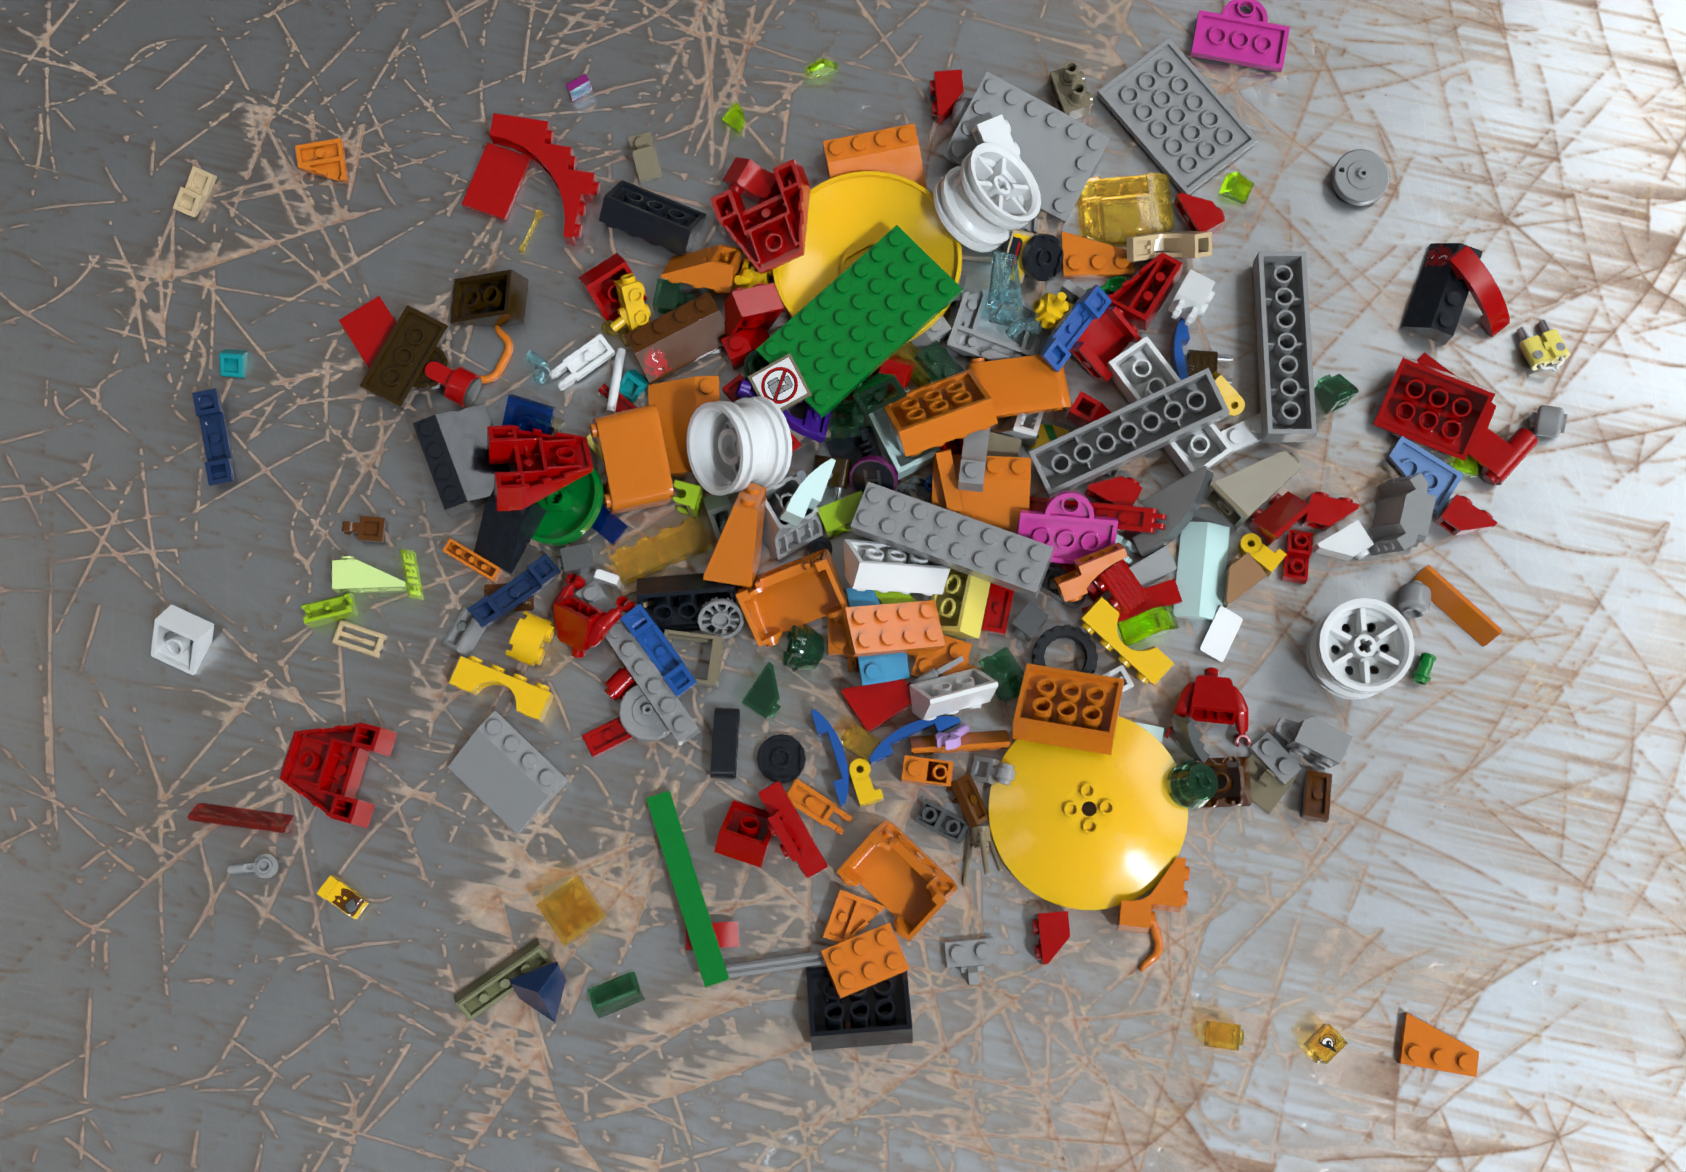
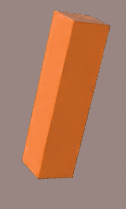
[935,448,963,512]
[442,538,503,584]

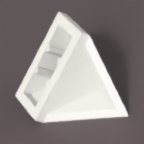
[992,412,1044,446]

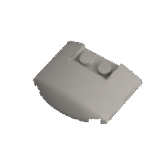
[946,290,1051,362]

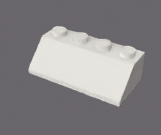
[843,539,950,596]

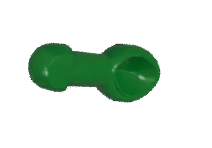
[1086,276,1129,295]

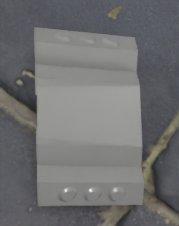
[738,470,823,560]
[1368,473,1436,556]

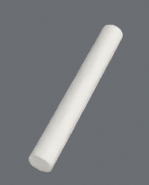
[606,348,626,414]

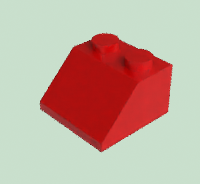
[578,253,647,324]
[724,283,784,337]
[1247,491,1313,547]
[714,800,773,868]

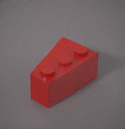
[1108,252,1183,331]

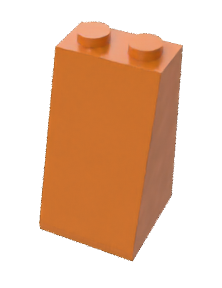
[703,483,767,587]

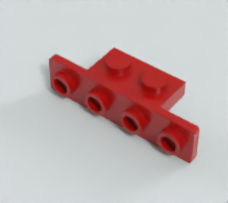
[758,781,828,878]

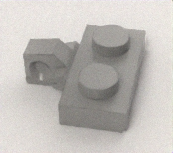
[944,938,997,985]

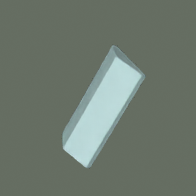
[1172,522,1230,621]

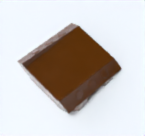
[1194,756,1252,808]

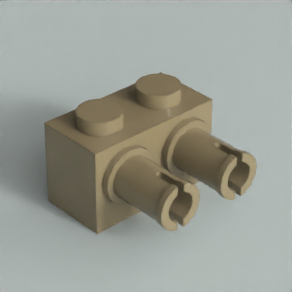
[1048,60,1093,119]

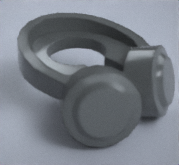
[897,477,932,504]

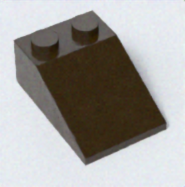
[450,269,529,327]

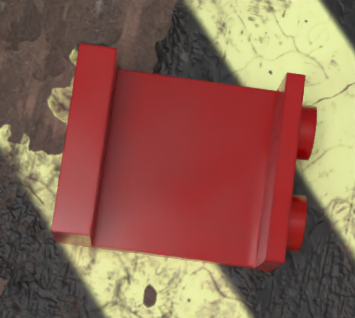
[1069,306,1142,382]

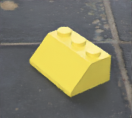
[931,568,990,639]

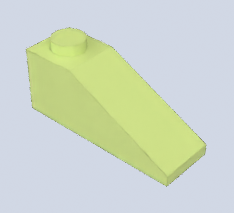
[332,556,410,593]

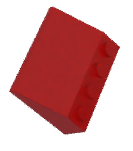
[1373,356,1496,461]

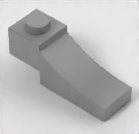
[958,428,990,492]

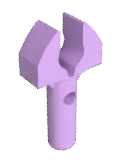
[935,724,970,750]

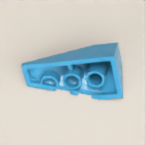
[846,588,910,686]

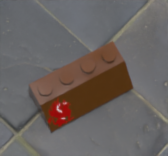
[624,292,726,385]

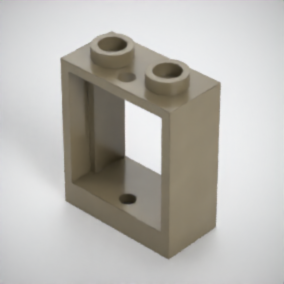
[656,629,725,688]

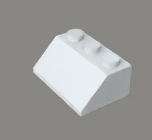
[909,668,998,721]

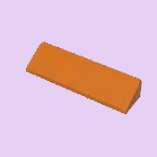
[1411,565,1502,647]
[910,730,1010,755]

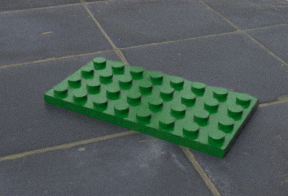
[756,225,963,418]

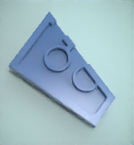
[1387,436,1464,516]

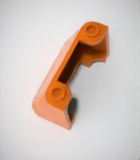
[965,351,1071,419]
[589,404,674,514]
[735,549,849,647]
[836,821,957,941]

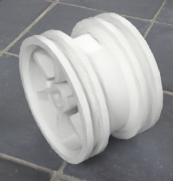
[933,142,1041,253]
[686,396,792,496]
[1306,598,1415,700]

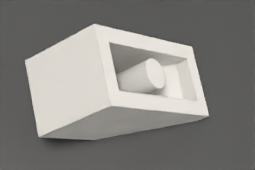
[1312,520,1374,561]

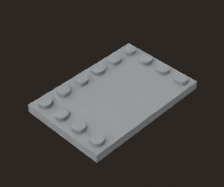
[1097,38,1258,195]
[942,71,1111,223]

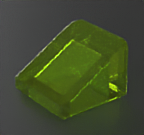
[1219,172,1254,204]

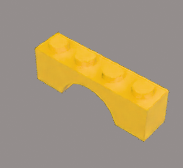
[1079,597,1175,685]
[449,655,554,723]

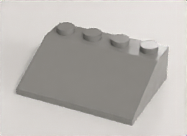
[448,711,570,834]

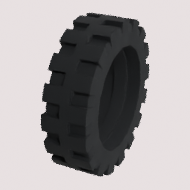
[1031,625,1098,674]

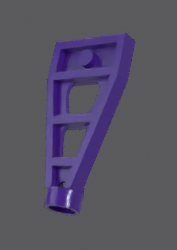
[735,379,831,443]

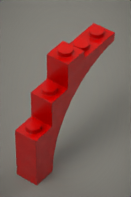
[489,113,600,246]

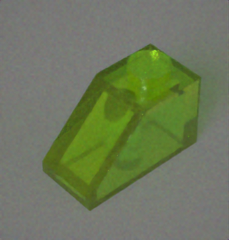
[1117,605,1179,646]

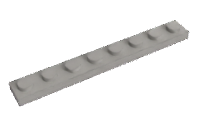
[575,580,700,746]

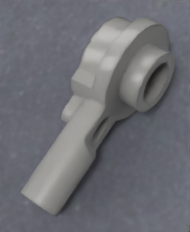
[227,854,279,879]

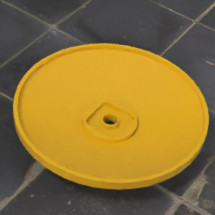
[773,171,962,342]
[989,716,1188,910]

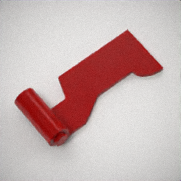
[1417,352,1538,485]

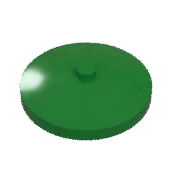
[532,465,603,546]

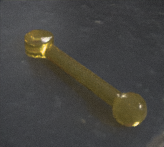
[519,209,544,254]

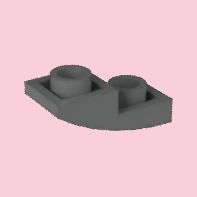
[1171,714,1210,763]
[914,799,970,846]

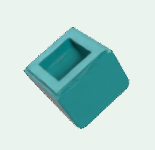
[219,349,248,378]
[619,369,650,404]

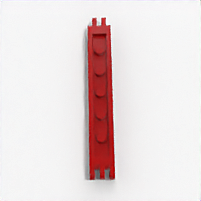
[1029,496,1166,534]

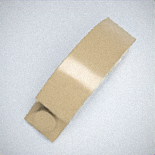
[1127,231,1212,262]

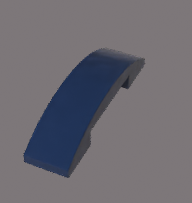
[192,388,234,486]
[467,553,561,629]

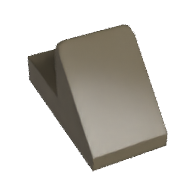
[628,132,662,183]

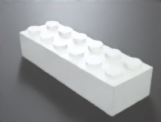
[1107,336,1234,476]

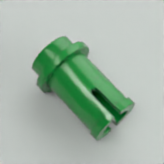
[1411,652,1437,685]

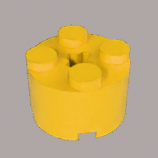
[506,611,556,667]

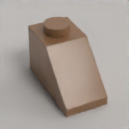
[1223,552,1267,608]

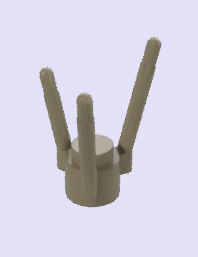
[962,826,1003,887]

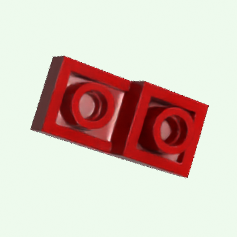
[1281,529,1313,584]
[684,921,739,951]

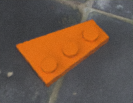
[1061,231,1134,279]
[1398,1012,1479,1077]

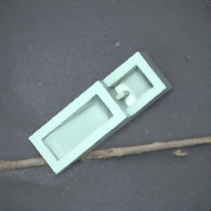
[779,458,836,527]

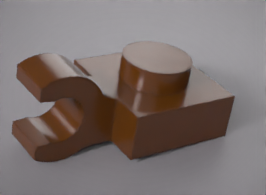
[341,516,386,543]

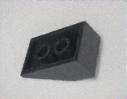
[474,490,547,574]

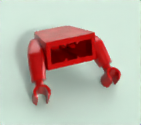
[552,574,635,658]
[1166,667,1250,747]

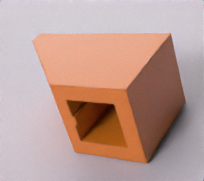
[901,755,954,787]

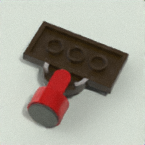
[360,305,482,410]

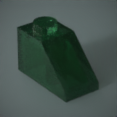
[853,373,907,416]
[1314,373,1359,415]
[741,662,782,721]

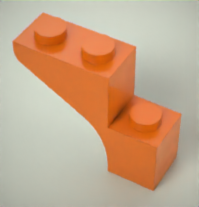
[1117,858,1190,934]

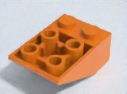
[661,244,743,293]

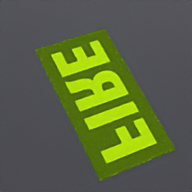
[400,549,424,600]

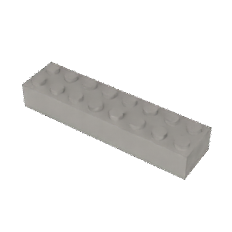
[1253,252,1317,442]
[1029,368,1229,498]
[850,482,1054,599]

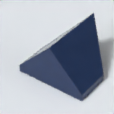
[510,961,566,1023]

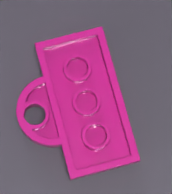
[1190,0,1290,73]
[1017,490,1118,564]

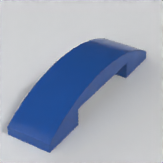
[1041,285,1112,372]
[1171,318,1190,380]
[620,604,698,697]
[811,709,849,807]
[869,716,961,765]

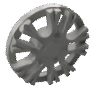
[698,597,744,639]

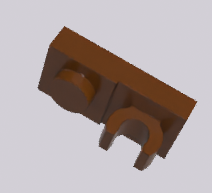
[1302,770,1332,823]
[946,773,989,828]

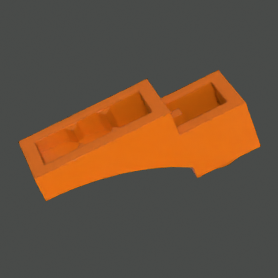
[1053,542,1128,602]

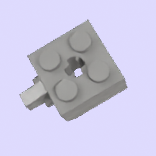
[1273,717,1352,770]

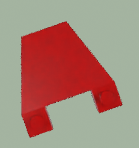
[710,159,810,274]
[487,425,593,511]
[279,723,397,829]

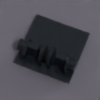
[826,425,883,484]

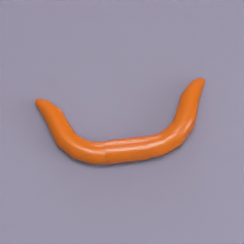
[479,326,513,384]
[1140,917,1164,972]

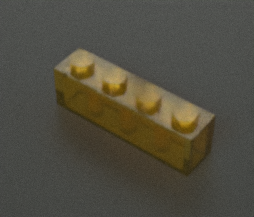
[611,517,713,586]

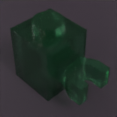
[652,279,696,314]

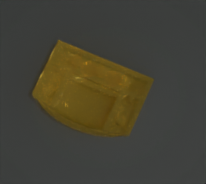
[1077,173,1175,247]

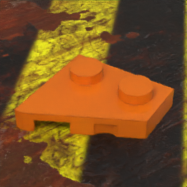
[295,138,349,184]
[821,889,885,943]

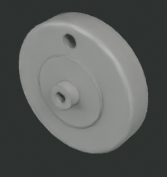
[1332,149,1390,206]
[619,685,670,742]

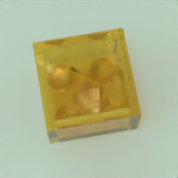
[536,875,609,947]

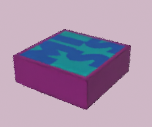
[566,74,592,101]

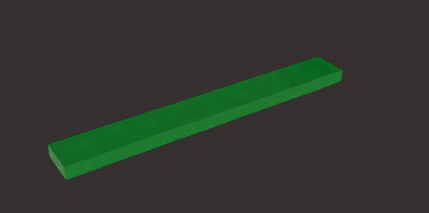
[646,790,730,988]

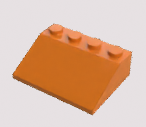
[823,123,927,189]
[881,369,998,457]
[648,376,720,478]
[932,454,1031,534]
[1013,663,1125,755]

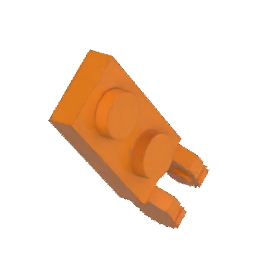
[787,778,853,835]

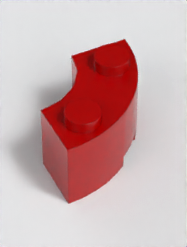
[722,157,781,205]

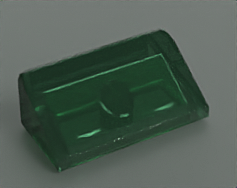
[587,971,645,1018]

